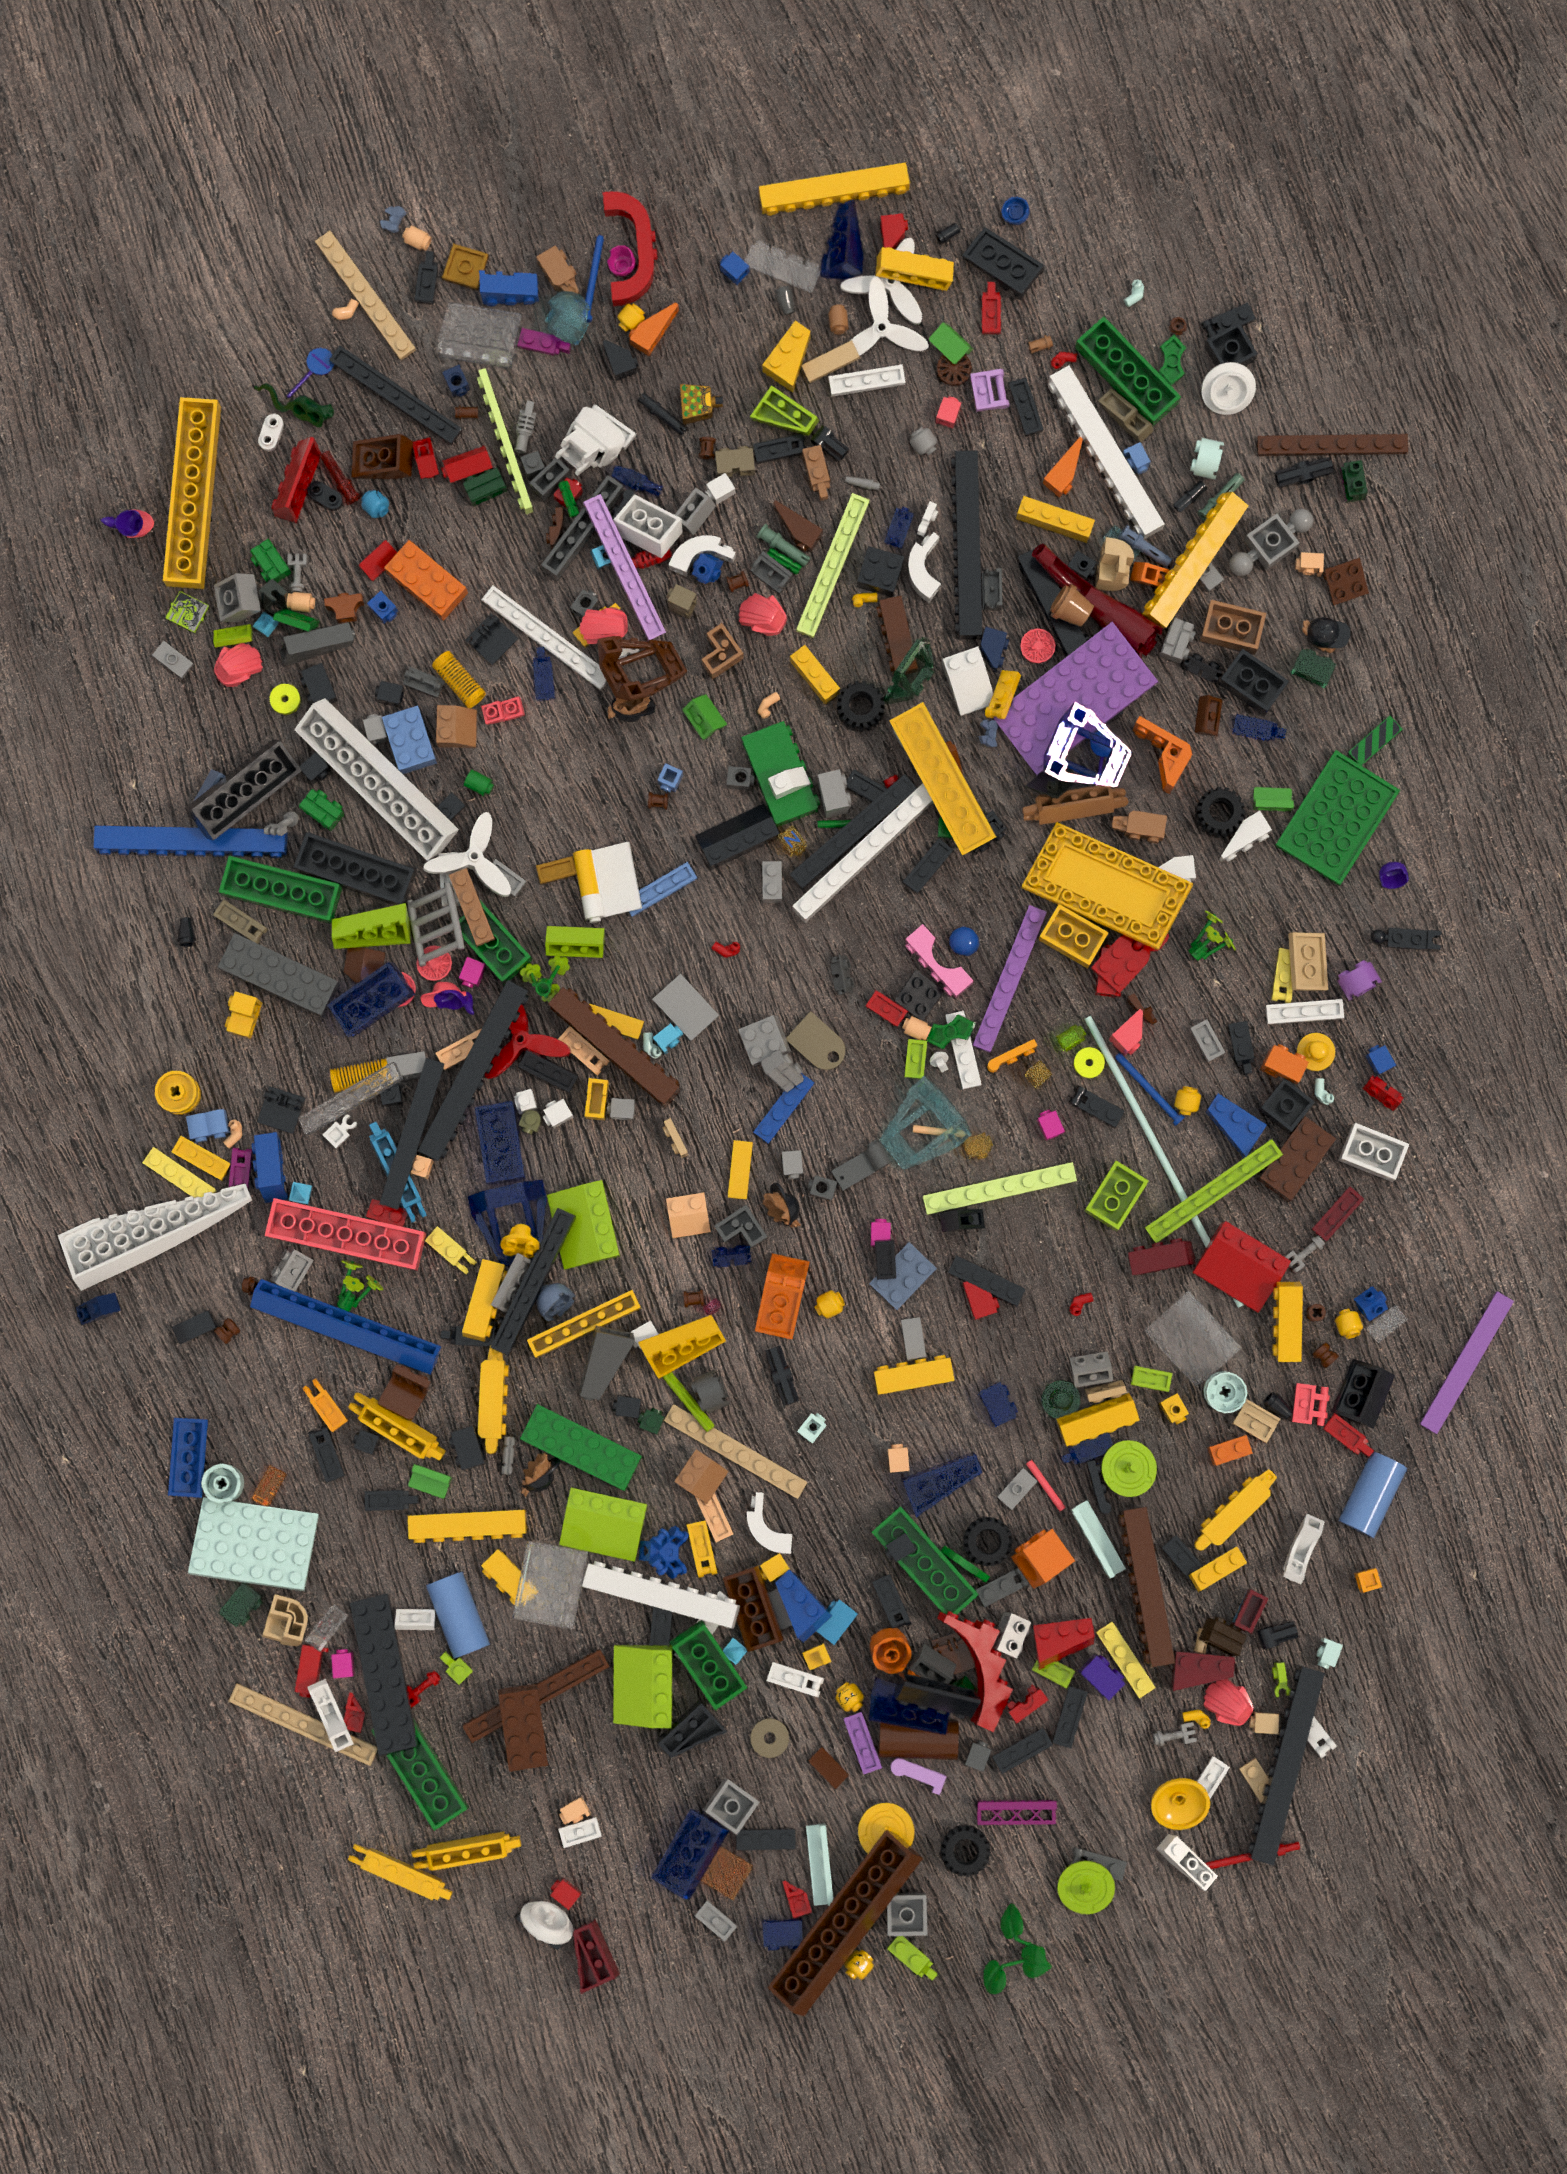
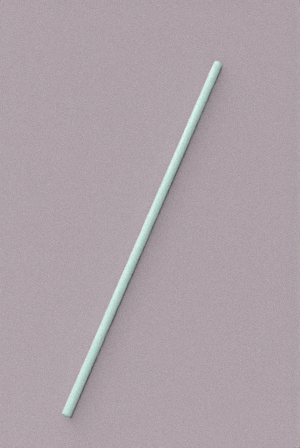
[1084,1016,1244,1308]

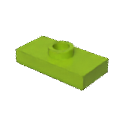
[213,624,252,648]
[1130,1366,1173,1392]
[1032,1661,1076,1689]

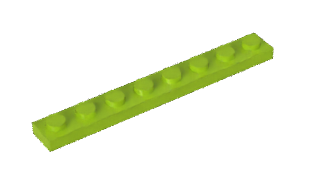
[1145,1139,1283,1243]

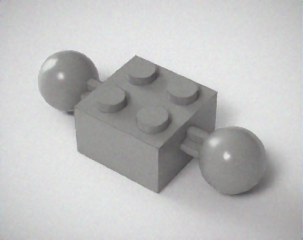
[1229,509,1314,576]

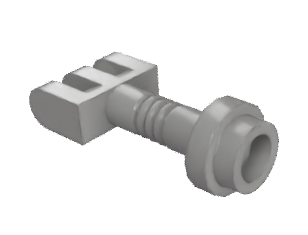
[287,553,308,594]
[264,811,299,836]
[1285,1235,1325,1273]
[1152,1722,1197,1747]

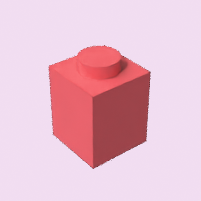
[936,396,961,429]

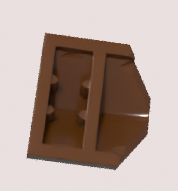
[344,947,386,984]

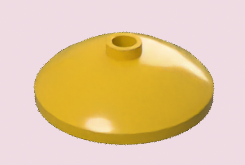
[1151,1778,1210,1830]

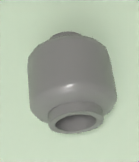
[910,427,938,456]

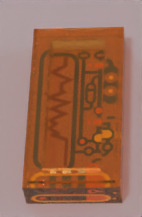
[251,1465,287,1507]

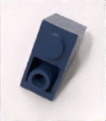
[980,627,1010,673]
[76,1292,121,1326]

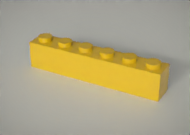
[527,1290,642,1358]
[408,1510,527,1543]

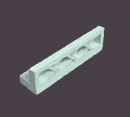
[1070,1500,1126,1579]
[806,1823,833,1906]

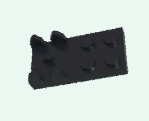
[962,227,1045,300]

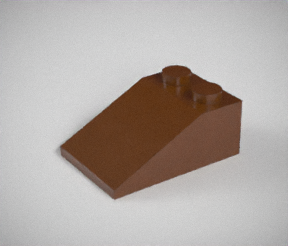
[351,434,413,479]

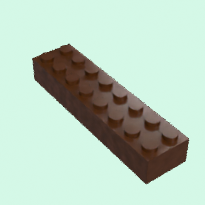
[548,987,680,1108]
[1117,1507,1175,1667]

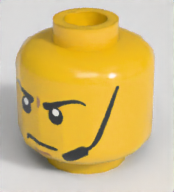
[835,1682,864,1712]
[844,1949,873,1980]

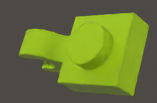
[440,1652,473,1685]
[1272,1661,1289,1697]

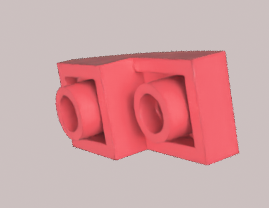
[481,696,525,725]

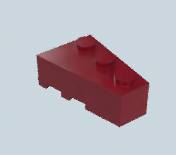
[1128,1238,1196,1275]
[1171,1651,1235,1691]
[573,1919,620,1994]

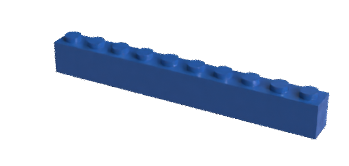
[94,826,288,858]
[250,1279,441,1375]

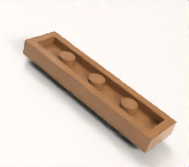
[449,868,495,946]

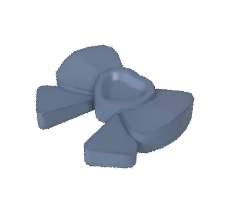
[380,206,406,233]
[979,720,999,748]

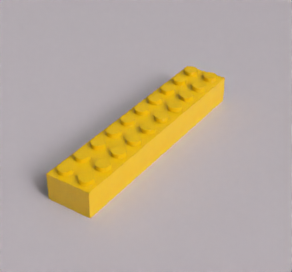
[163,397,221,589]

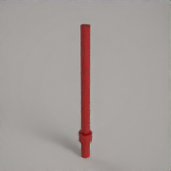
[1205,1841,1301,1869]

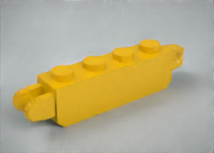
[478,1346,509,1454]
[348,1393,446,1461]
[1193,1469,1277,1551]
[411,1831,521,1870]
[348,1844,453,1900]

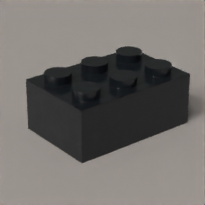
[1218,648,1289,716]

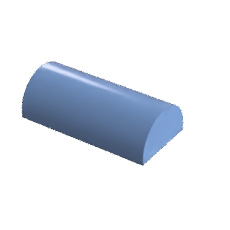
[1338,1452,1407,1539]
[426,1571,490,1659]

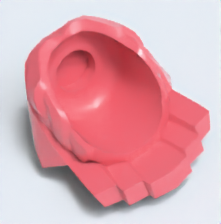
[738,593,787,636]
[580,607,628,644]
[214,643,263,687]
[1203,1678,1254,1726]

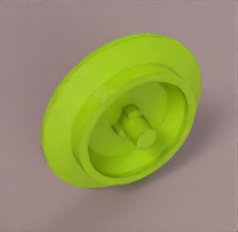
[1101,1440,1157,1497]
[1058,1861,1115,1914]

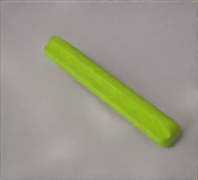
[662,1372,714,1432]

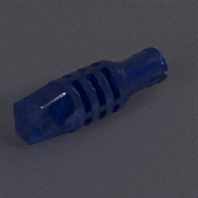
[611,465,663,498]

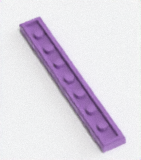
[1420,1291,1514,1434]

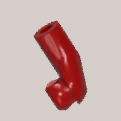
[1051,352,1077,369]
[711,941,740,958]
[1069,1292,1094,1316]

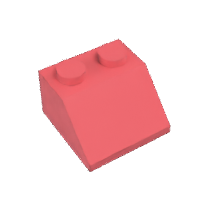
[1109,1009,1143,1056]

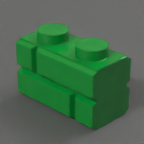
[250,539,291,583]
[299,789,344,832]

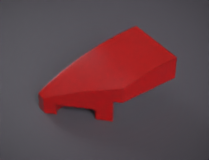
[344,1692,365,1733]
[783,1881,812,1919]

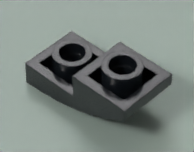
[172,1310,217,1345]

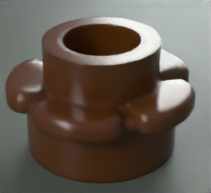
[1169,317,1187,335]
[242,1277,258,1295]

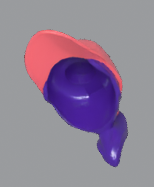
[101,509,154,538]
[420,982,474,1015]

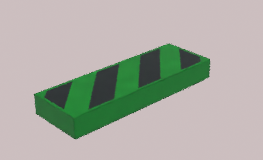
[1347,716,1403,766]

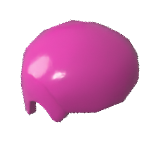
[607,245,636,276]

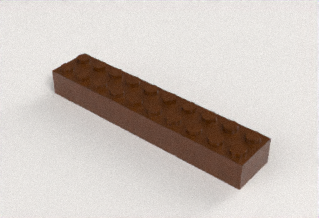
[767,1830,923,2016]

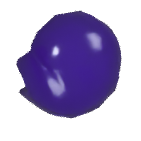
[1379,861,1409,889]

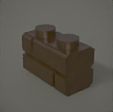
[1199,1617,1247,1657]

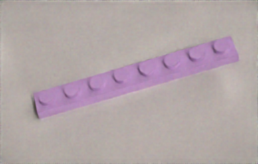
[583,494,666,641]

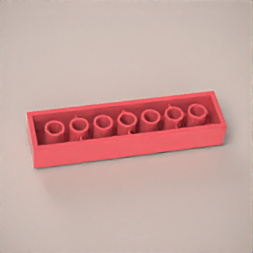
[265,1198,427,1271]

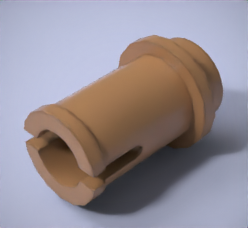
[1028,335,1053,354]

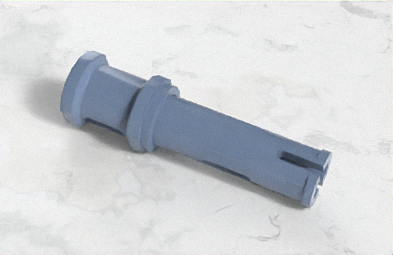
[1118,525,1172,568]

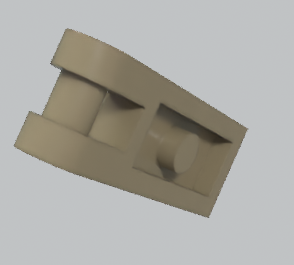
[213,899,268,944]

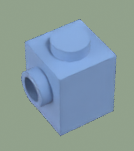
[657,763,683,793]

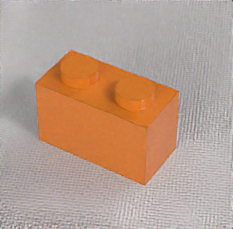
[1207,1435,1253,1466]

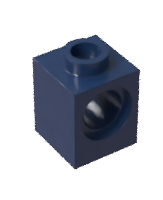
[442,365,470,398]

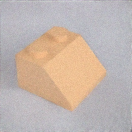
[666,1193,711,1238]

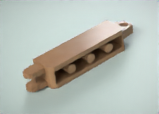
[1022,784,1129,825]

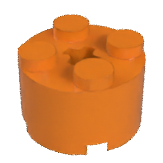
[870,1628,912,1674]

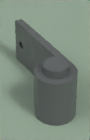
[831,1140,893,1191]

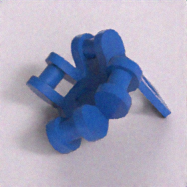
[639,1526,689,1579]

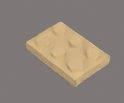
[1288,932,1328,991]

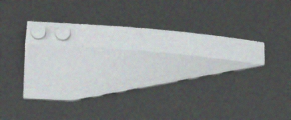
[58,1184,252,1291]

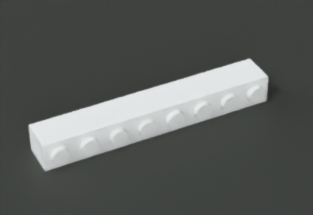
[582,1561,740,1628]

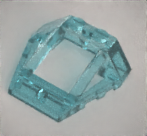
[880,1076,972,1170]

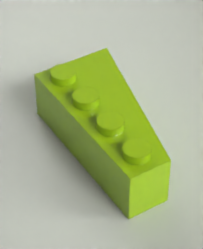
[332,903,411,949]

